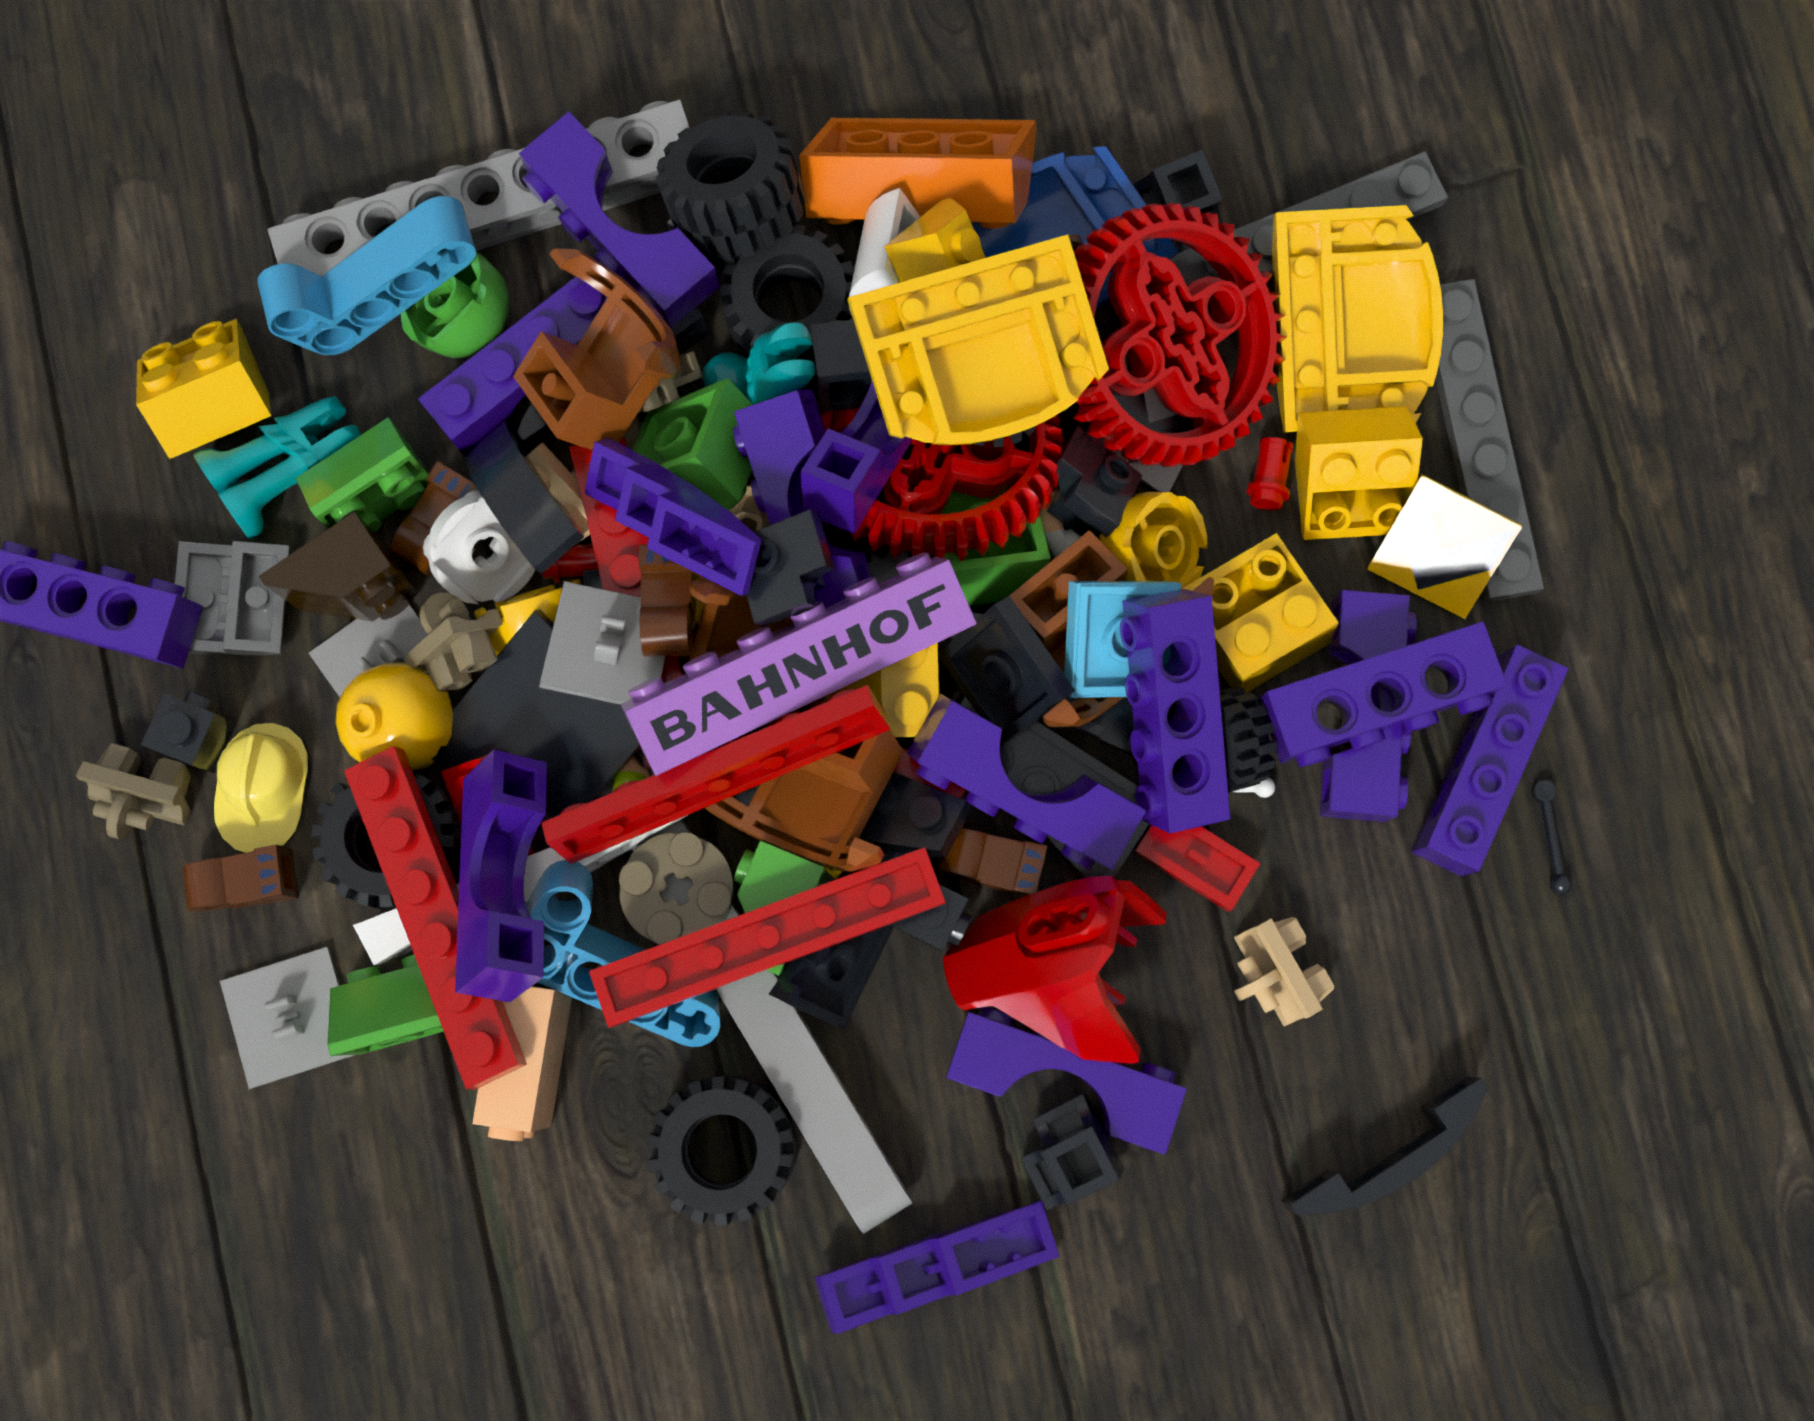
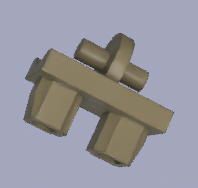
[405,593,503,691]
[76,743,191,840]

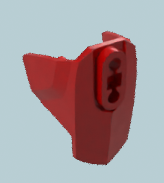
[942,876,1167,1064]

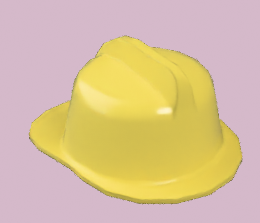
[214,723,308,853]

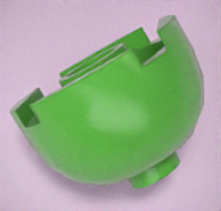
[400,252,510,358]

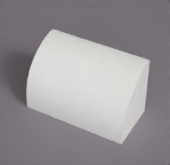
[849,188,921,315]

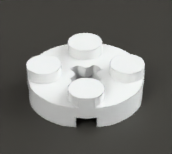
[423,490,535,604]

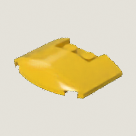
[1272,205,1443,433]
[847,235,1109,445]

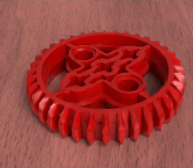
[1073,203,1287,467]
[816,401,1064,562]

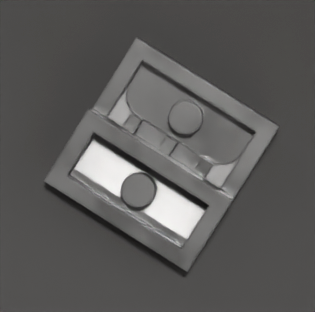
[175,541,291,655]

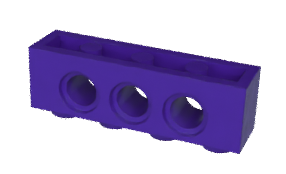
[0,541,203,669]
[1120,589,1230,833]
[1258,621,1508,768]
[1411,645,1569,876]

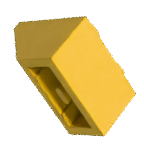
[136,318,271,459]
[1295,406,1423,540]
[1182,533,1339,694]

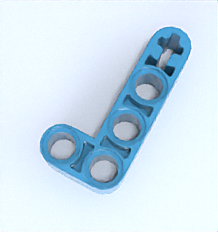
[257,196,476,355]
[525,860,721,1047]

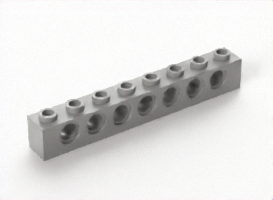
[267,100,689,276]

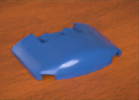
[971,146,1178,313]

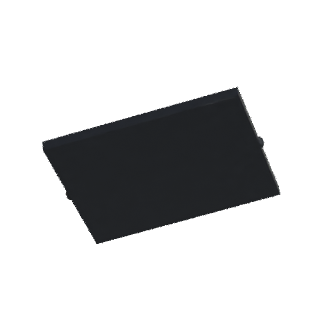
[431,609,641,854]

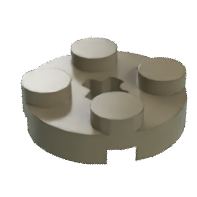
[619,832,735,945]

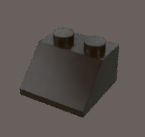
[259,512,419,622]

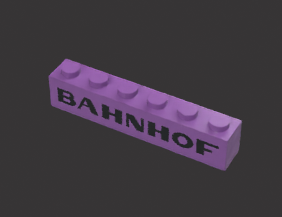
[621,552,977,776]

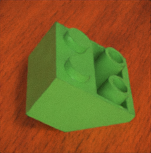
[296,417,429,532]

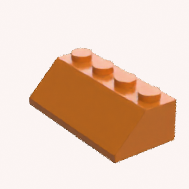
[799,118,1037,229]

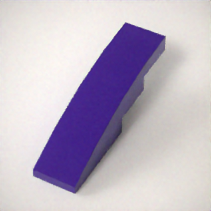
[584,438,762,596]
[814,1201,1060,1334]

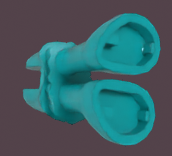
[702,322,816,405]
[193,396,362,541]

